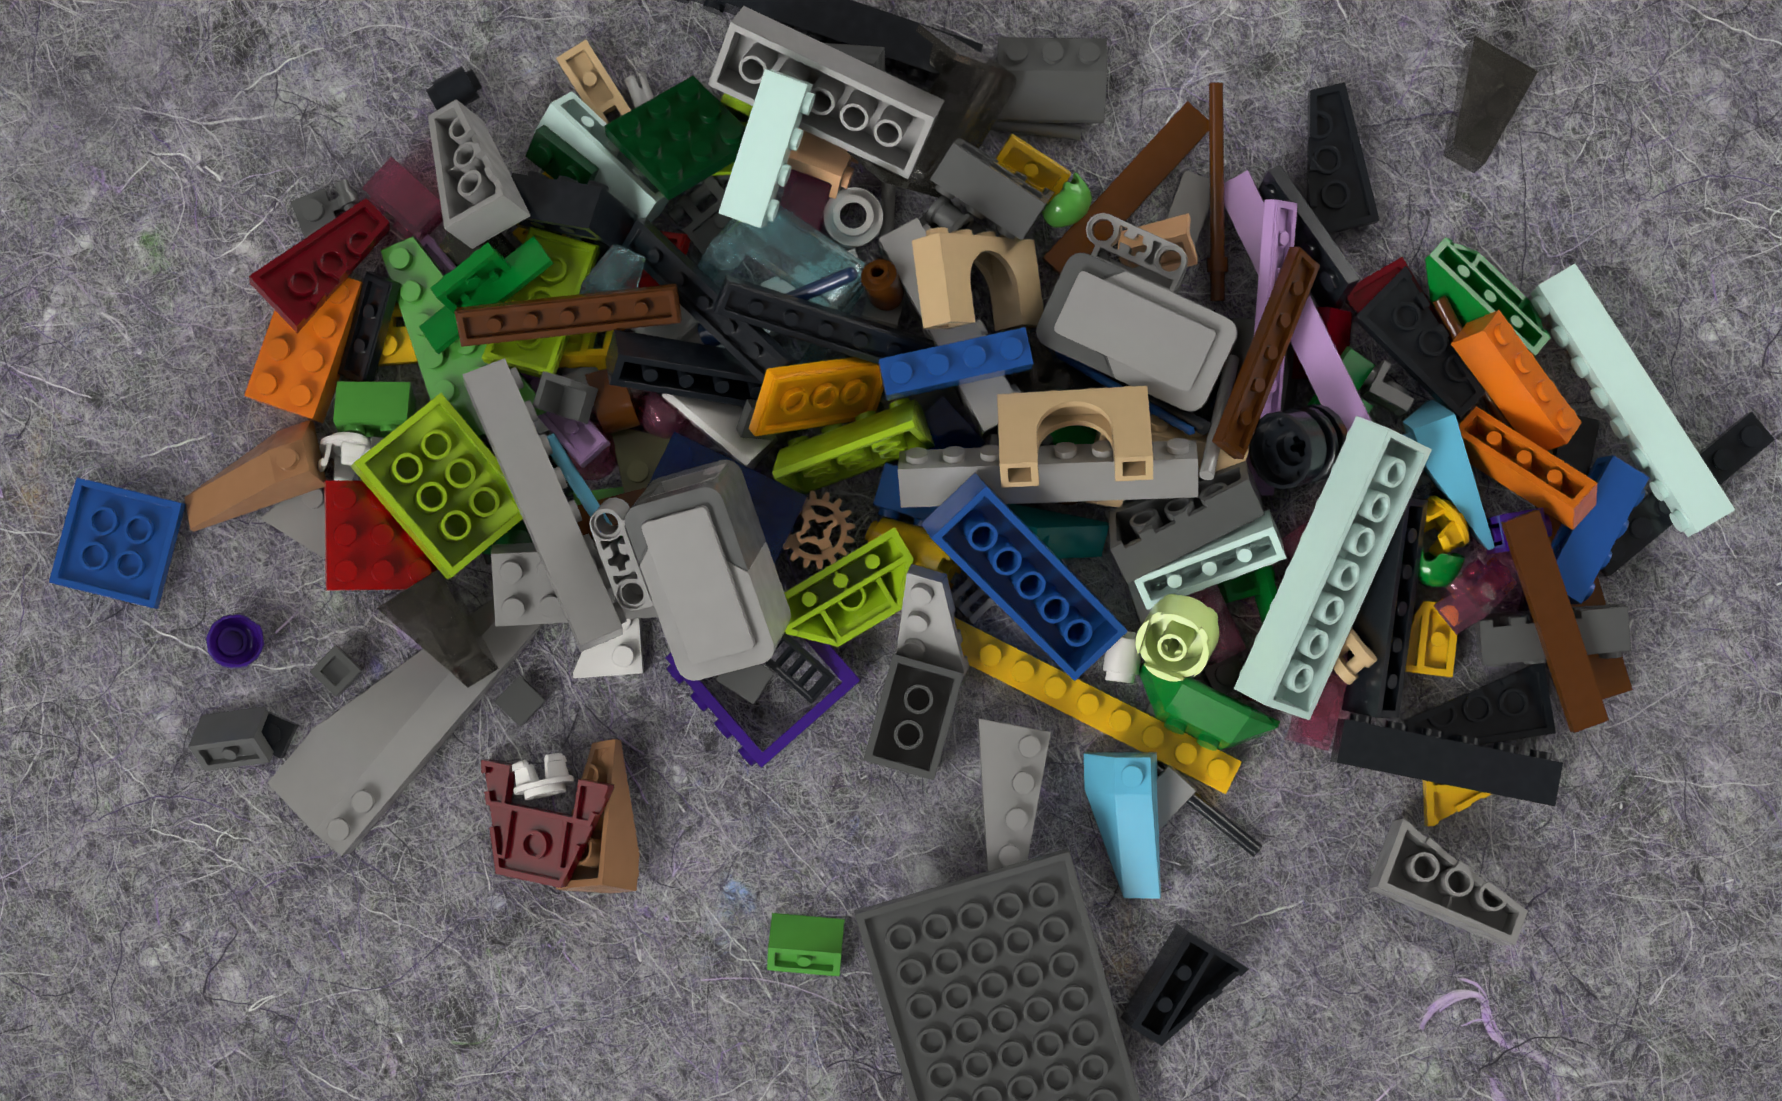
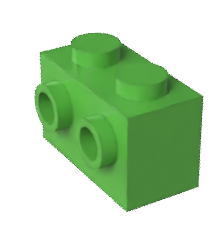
[333,381,416,438]

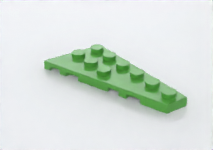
[380,237,546,439]

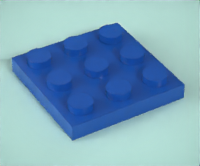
[49,477,186,609]

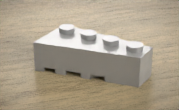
[977,718,1051,871]
[1367,818,1528,946]

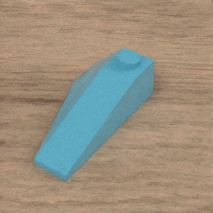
[1402,400,1495,550]
[1084,752,1161,899]

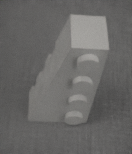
[428,99,531,249]

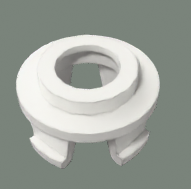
[824,187,883,249]
[318,432,371,481]
[512,753,574,800]

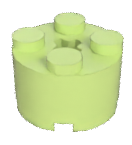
[1135,594,1219,682]

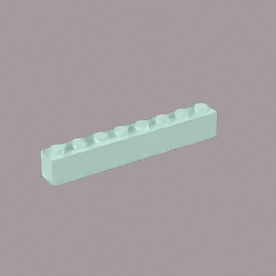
[1530,264,1735,537]

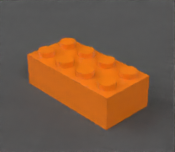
[244,277,363,424]

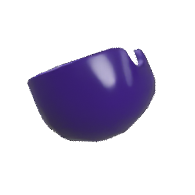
[206,614,264,669]

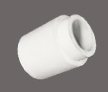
[1103,632,1141,684]

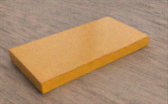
[748,357,884,436]

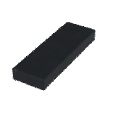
[338,271,401,382]

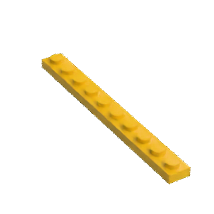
[954,617,1242,794]

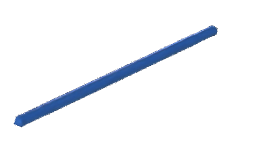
[1038,341,1195,436]

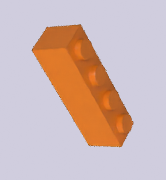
[1451,310,1582,451]
[1459,406,1598,530]

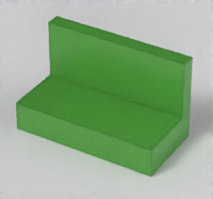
[767,913,845,976]

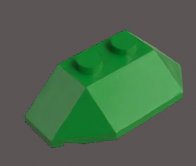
[1425,237,1551,357]
[1139,661,1280,751]

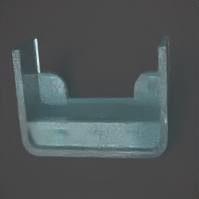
[697,205,866,364]

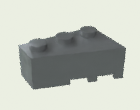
[930,138,1055,240]

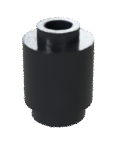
[426,66,482,110]

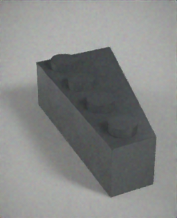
[1108,461,1265,584]
[1474,603,1631,667]

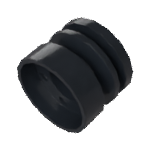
[1249,404,1347,489]

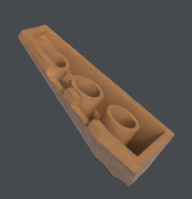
[184,420,326,532]
[556,739,640,893]

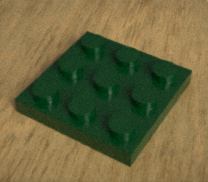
[604,76,746,200]

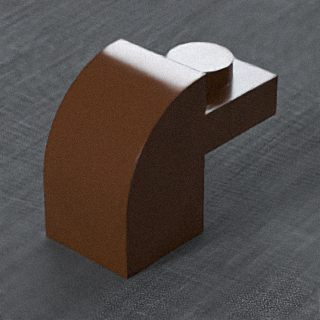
[585,368,642,435]

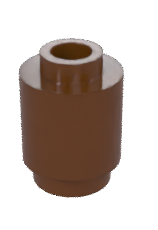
[861,259,904,311]

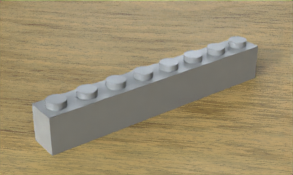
[463,358,627,652]
[898,438,1198,508]

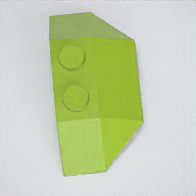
[784,527,914,647]

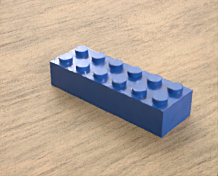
[921,473,1128,681]

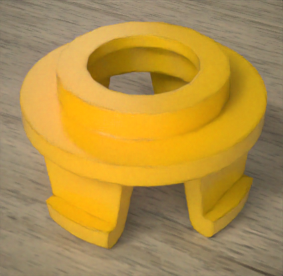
[1424,495,1469,557]

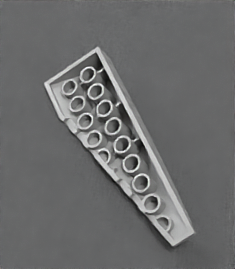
[268,598,544,856]

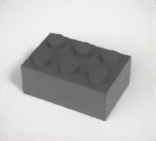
[863,654,964,780]

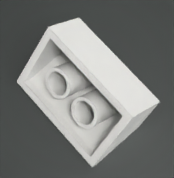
[662,394,778,473]

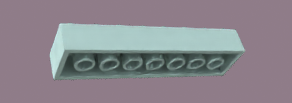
[1234,416,1432,720]

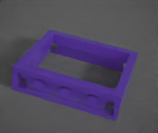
[665,638,861,768]

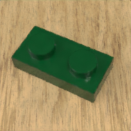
[525,125,599,185]

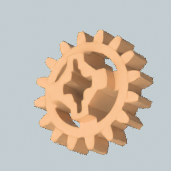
[777,491,855,569]

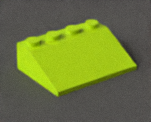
[351,393,523,580]
[772,398,935,495]

